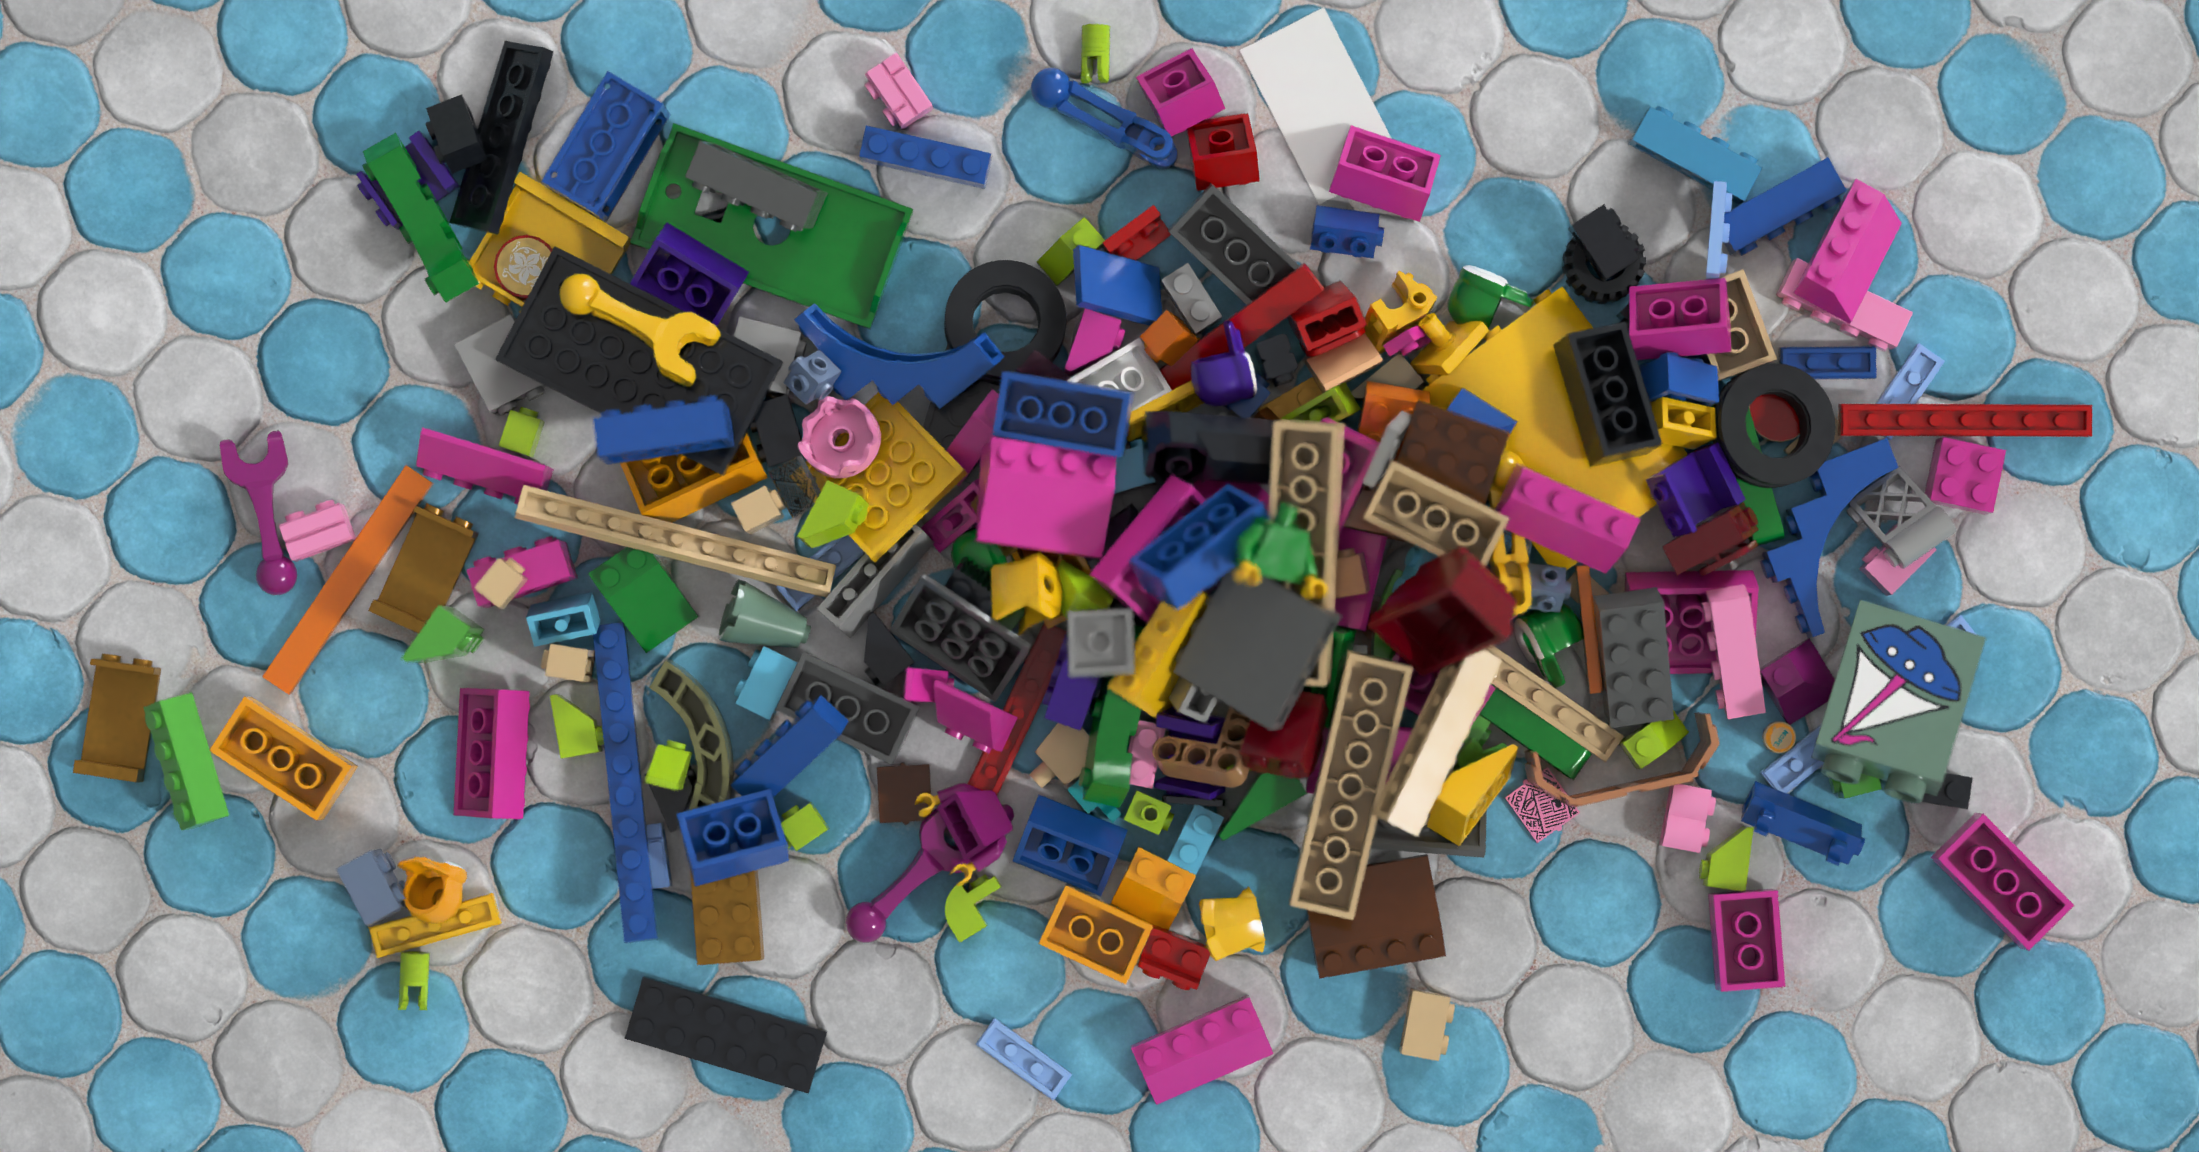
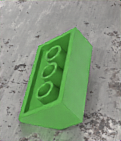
[143,693,230,831]

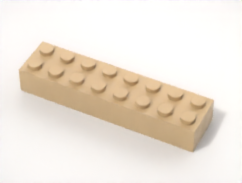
[1269,420,1345,687]
[1289,650,1413,920]

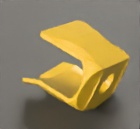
[991,553,1063,636]
[1199,886,1266,961]

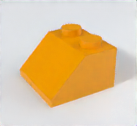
[1110,846,1196,930]

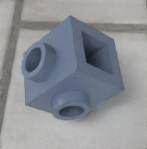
[783,350,842,405]
[1527,563,1571,612]

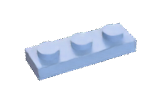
[1706,181,1732,280]

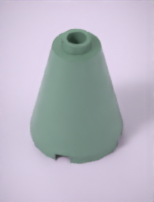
[719,579,811,648]

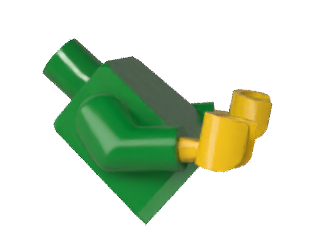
[1233,502,1327,599]

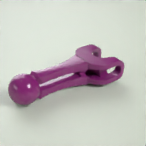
[219,430,297,595]
[845,808,971,943]

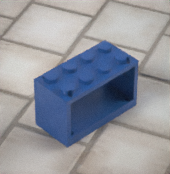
[541,71,671,223]

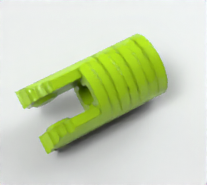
[1081,24,1110,83]
[398,951,430,1010]

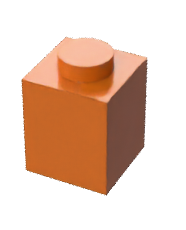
[1140,310,1198,367]

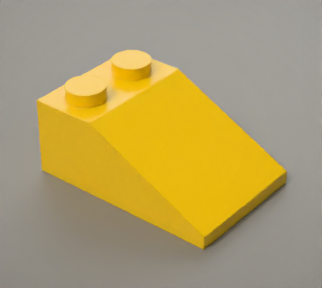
[1427,744,1518,847]

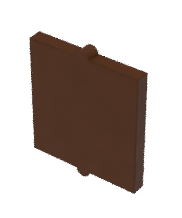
[877,763,931,825]

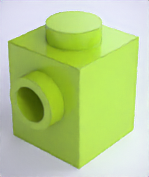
[1124,790,1175,835]
[781,802,830,851]

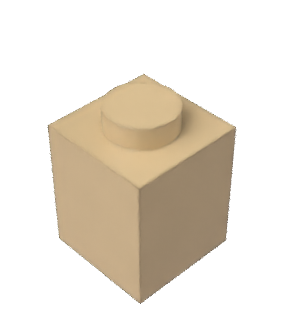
[474,557,528,609]

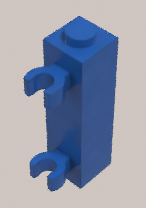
[1741,781,1865,866]

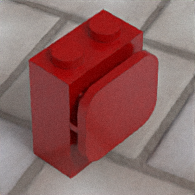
[1287,280,1367,357]

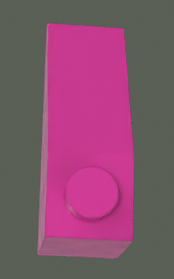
[946,389,999,487]
[921,478,979,553]
[904,668,955,702]

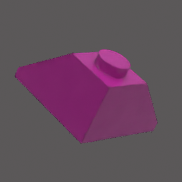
[1760,638,1835,725]

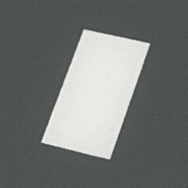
[1240,8,1392,204]

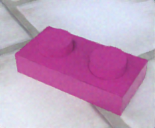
[1383,325,1432,357]

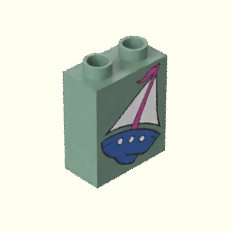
[1811,600,1986,804]

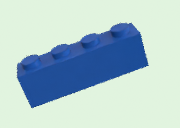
[859,125,992,189]
[1724,157,1847,256]
[730,695,848,797]

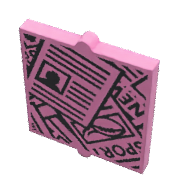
[1504,767,1580,843]

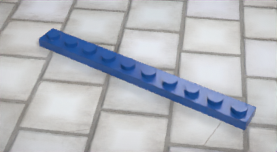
[593,622,658,943]

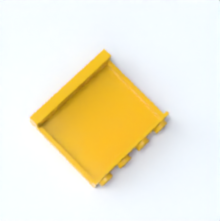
[469,172,631,313]
[1107,592,1208,719]

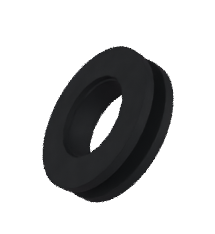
[944,260,1067,384]
[1712,364,1836,488]

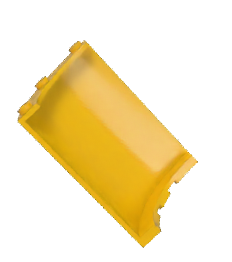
[1422,286,1687,571]

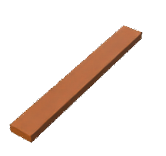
[262,465,434,695]

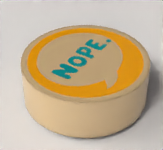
[1762,721,1796,753]

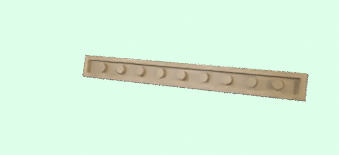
[515,485,836,598]

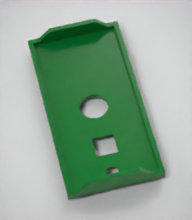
[630,123,914,330]

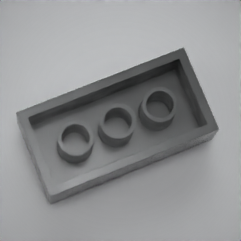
[685,141,828,232]
[1167,183,1299,305]
[1593,587,1674,728]
[776,652,920,765]

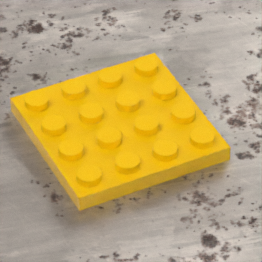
[792,392,968,562]

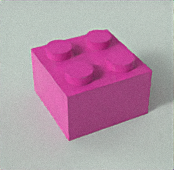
[1925,437,2006,515]

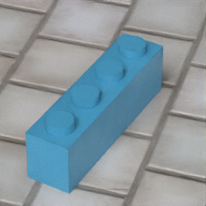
[1628,106,1762,205]

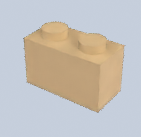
[731,486,786,535]
[541,644,595,682]
[1399,989,1455,1061]

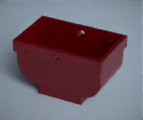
[1367,546,1516,677]

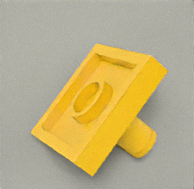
[1410,313,1489,375]

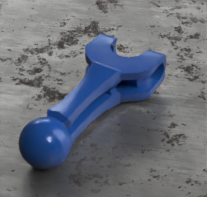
[1031,68,1178,170]

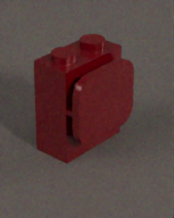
[1662,502,1758,577]
[1240,692,1329,779]

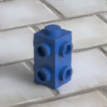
[1310,205,1384,258]

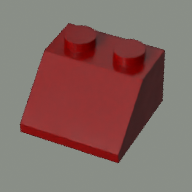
[1186,113,1260,191]

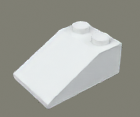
[1067,338,1172,411]

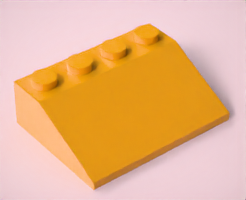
[620,432,768,523]

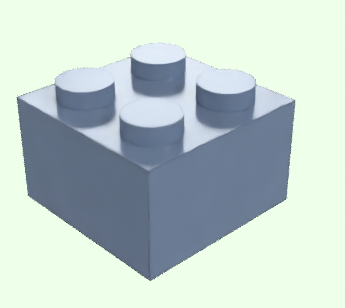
[336,849,406,926]

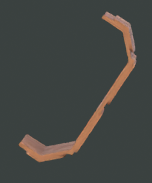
[1524,712,1720,807]

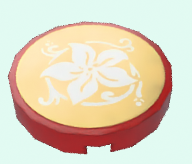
[494,235,553,300]

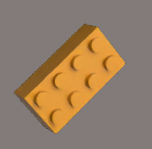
[210,696,358,821]

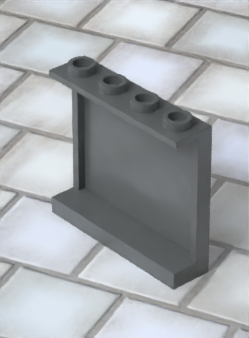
[1174,566,1342,731]

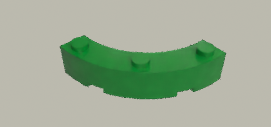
[362,133,479,303]
[1079,625,1145,808]

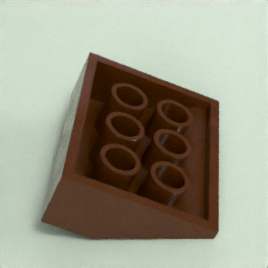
[1306,854,1446,979]

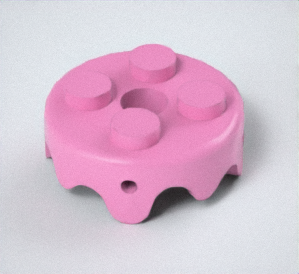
[798,396,881,478]

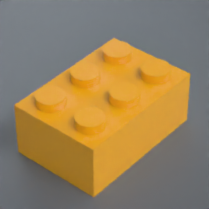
[1038,884,1153,984]

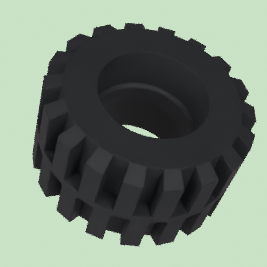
[1562,224,1646,304]

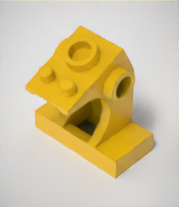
[1365,271,1437,354]

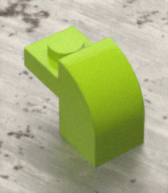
[945,874,1001,943]

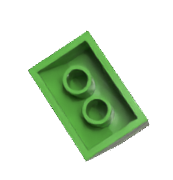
[401,605,485,663]

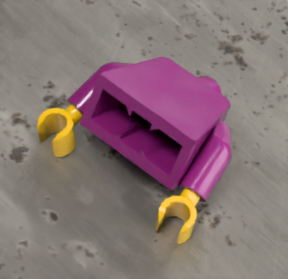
[915,783,1014,886]

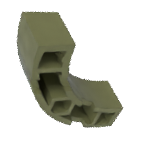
[649,660,734,810]

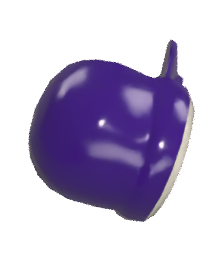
[1190,321,1257,407]

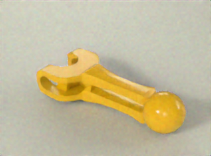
[560,274,721,387]
[1488,451,1531,615]

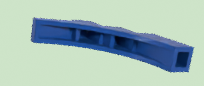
[794,303,1004,409]
[1760,438,1899,638]

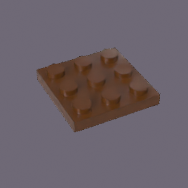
[1397,400,1511,506]

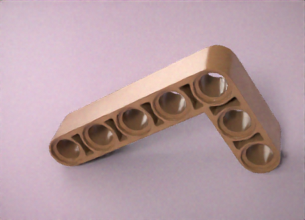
[1152,706,1251,787]

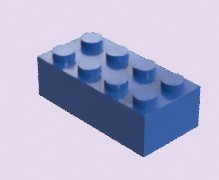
[992,371,1135,458]
[593,396,735,465]
[1128,484,1271,610]

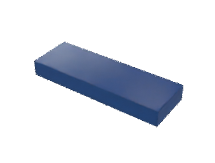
[1779,346,1877,380]

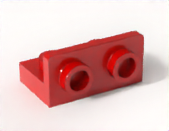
[1102,205,1171,261]
[1138,925,1210,990]

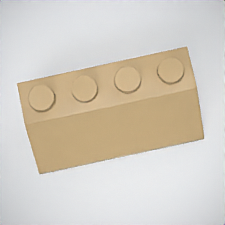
[1363,460,1509,566]

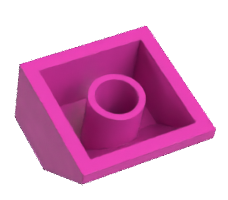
[1136,48,1225,137]
[1065,309,1126,376]

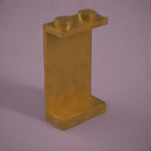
[368,503,479,633]
[73,653,161,782]

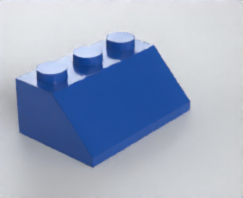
[677,789,789,886]
[1012,795,1128,896]

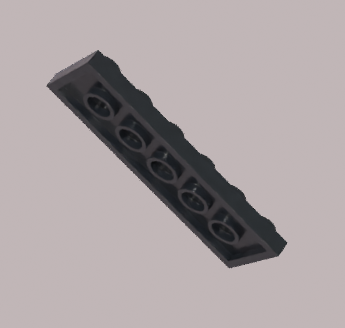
[449,41,554,235]
[624,976,828,1094]

